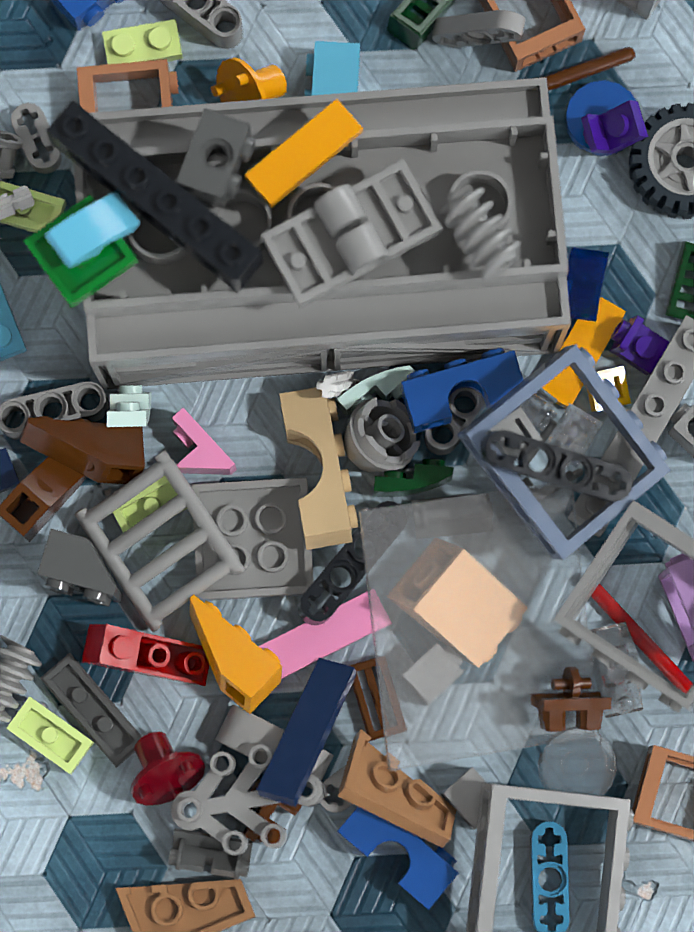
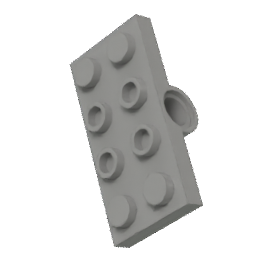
[261,159,443,308]

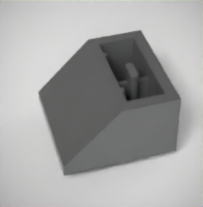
[37,528,123,607]

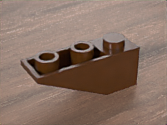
[20,416,145,484]
[0,457,88,542]

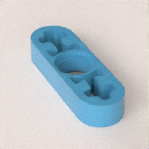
[530,821,570,932]

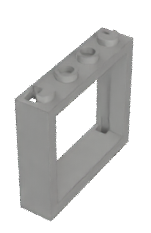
[553,500,694,713]
[466,782,634,932]

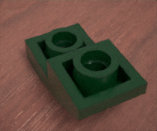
[373,459,454,497]

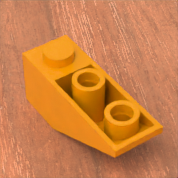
[189,594,282,714]

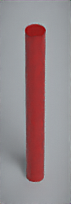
[591,583,693,694]

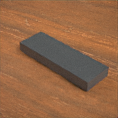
[40,653,142,767]

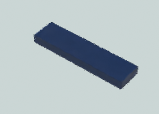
[257,658,357,807]

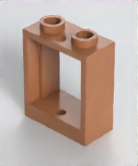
[479,0,585,72]
[76,59,179,113]
[632,745,694,841]

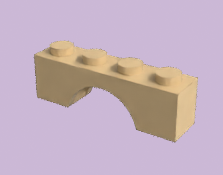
[279,387,358,550]

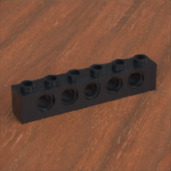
[46,100,263,294]

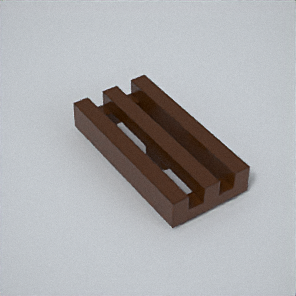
[349,655,407,742]

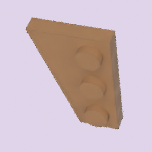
[338,729,457,848]
[116,879,256,932]

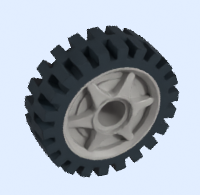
[628,103,694,219]

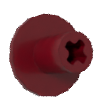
[130,731,205,806]

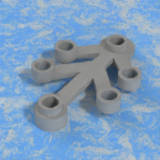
[171,744,325,856]

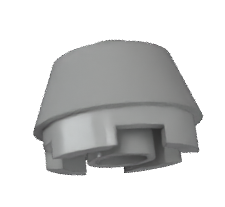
[343,397,420,472]

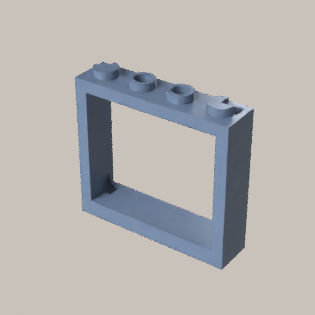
[457,345,671,560]

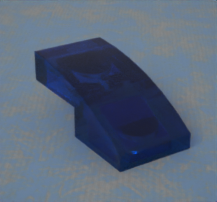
[566,247,609,322]

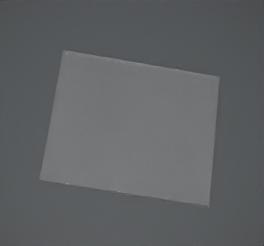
[359,481,599,771]

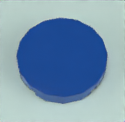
[565,80,636,156]

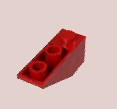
[82,624,210,686]

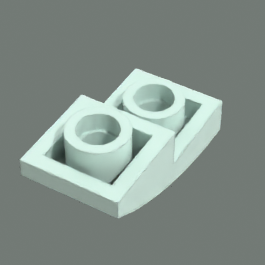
[337,365,415,417]
[107,385,151,427]

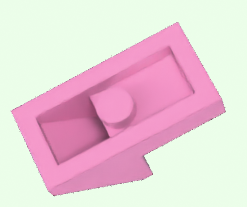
[172,408,237,475]

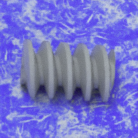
[438,188,521,280]
[0,635,42,723]

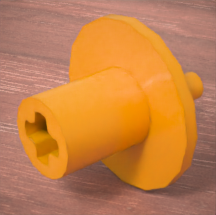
[211,57,287,103]

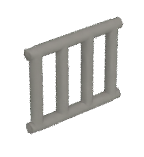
[75,450,244,632]

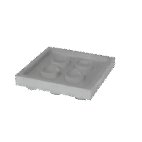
[191,477,314,601]

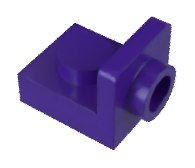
[581,100,648,154]
[609,315,670,375]

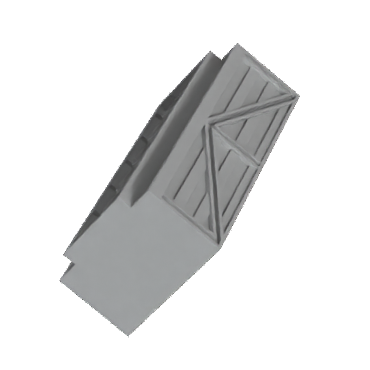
[74,77,571,390]

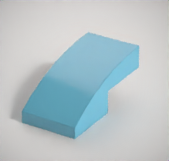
[45,191,140,268]

